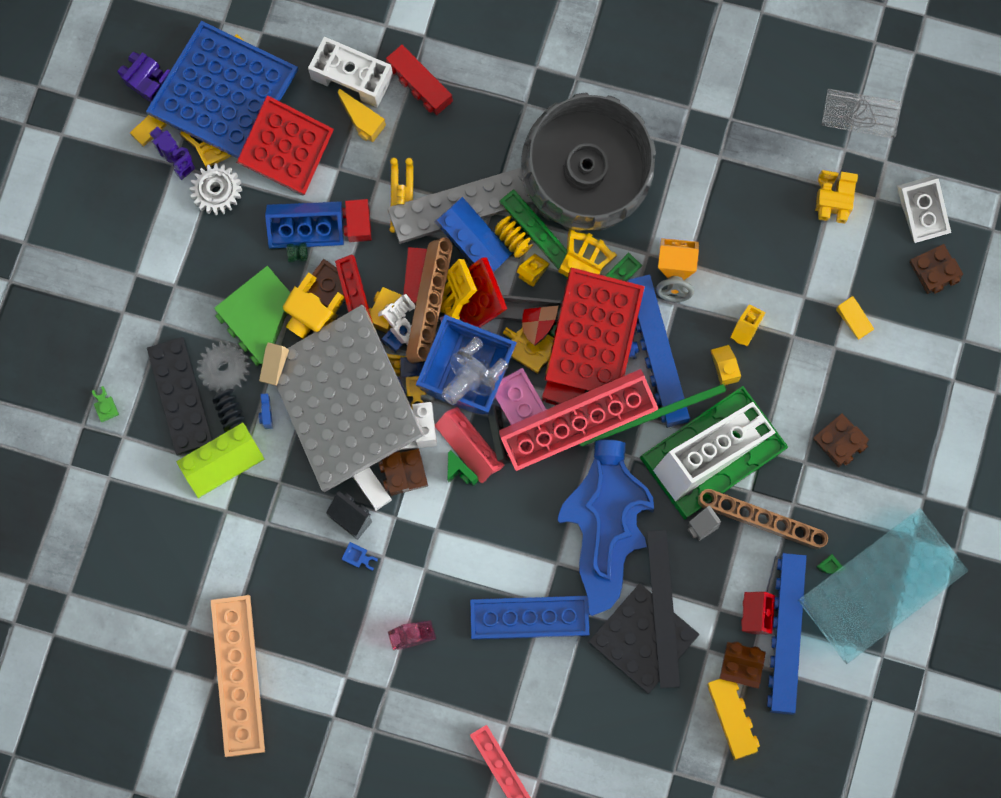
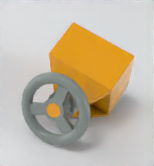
[656,238,699,302]

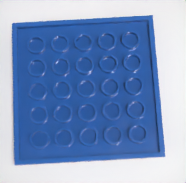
[146,21,298,158]

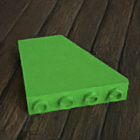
[214,266,290,366]

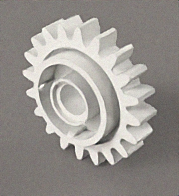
[190,163,242,215]

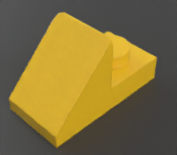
[516,254,550,287]

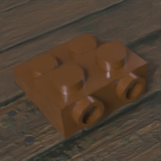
[909,244,963,294]
[813,413,869,468]
[379,448,428,496]
[719,642,766,688]

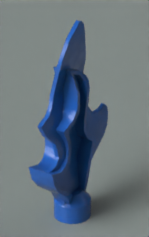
[558,440,654,616]

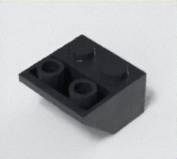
[326,491,372,540]

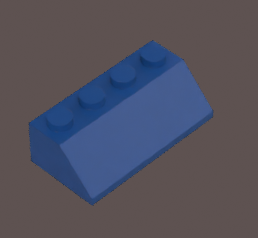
[434,197,512,272]
[265,201,344,248]

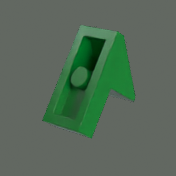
[447,450,479,486]

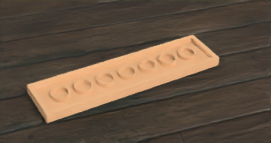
[211,595,265,757]

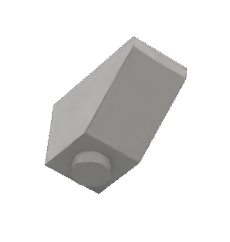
[688,506,721,541]

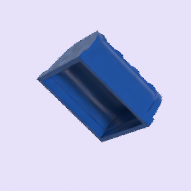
[416,315,517,414]

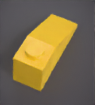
[338,89,386,142]

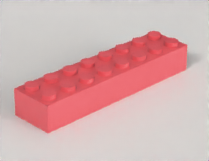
[499,369,658,471]

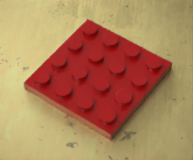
[236,95,334,196]

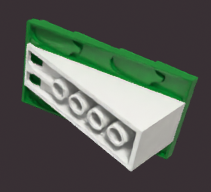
[640,386,788,520]

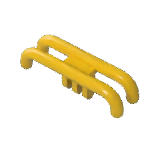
[389,158,413,233]

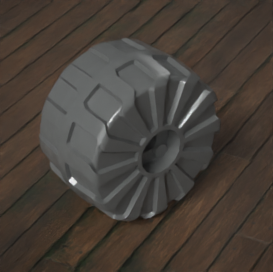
[521,93,656,232]

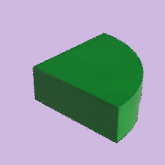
[817,554,845,574]

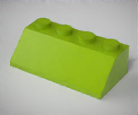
[176,423,265,498]

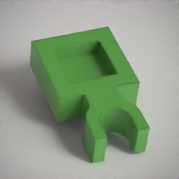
[92,386,119,422]

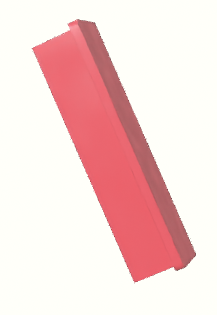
[435,407,505,483]

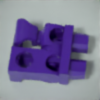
[117,52,171,102]
[149,127,195,180]

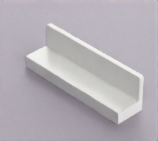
[352,467,392,511]

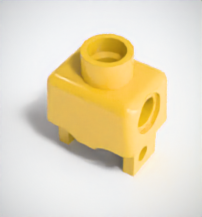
[283,272,345,339]

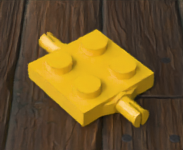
[503,327,554,374]

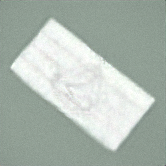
[821,89,902,138]

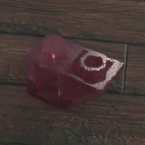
[388,620,436,651]

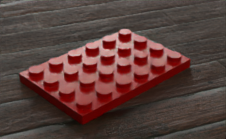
[544,267,645,391]

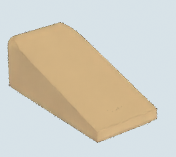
[259,342,289,386]

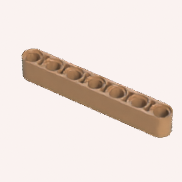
[406,237,452,364]
[698,489,828,549]

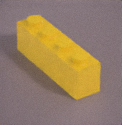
[707,679,760,760]

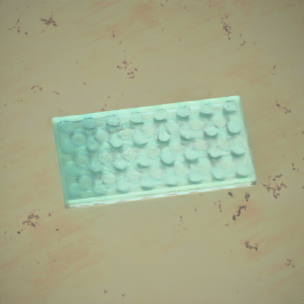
[798,508,968,664]

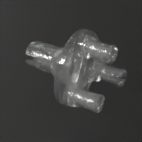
[442,337,509,405]

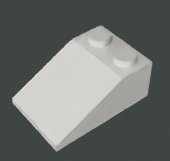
[897,176,951,243]

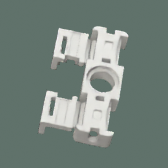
[378,294,437,345]

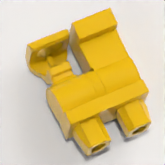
[815,170,858,224]

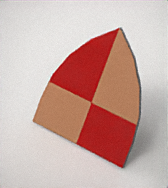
[522,306,559,346]

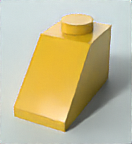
[730,304,766,346]
[711,345,741,385]

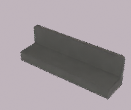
[494,295,562,325]

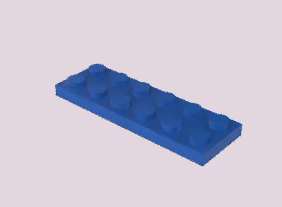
[470,596,589,640]

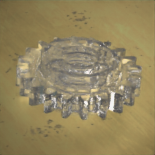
[197,341,250,394]

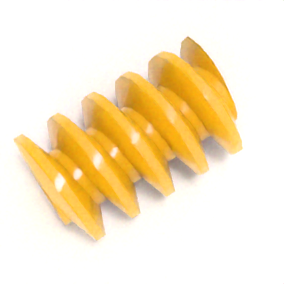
[494,215,533,258]

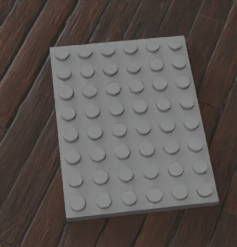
[277,305,424,492]

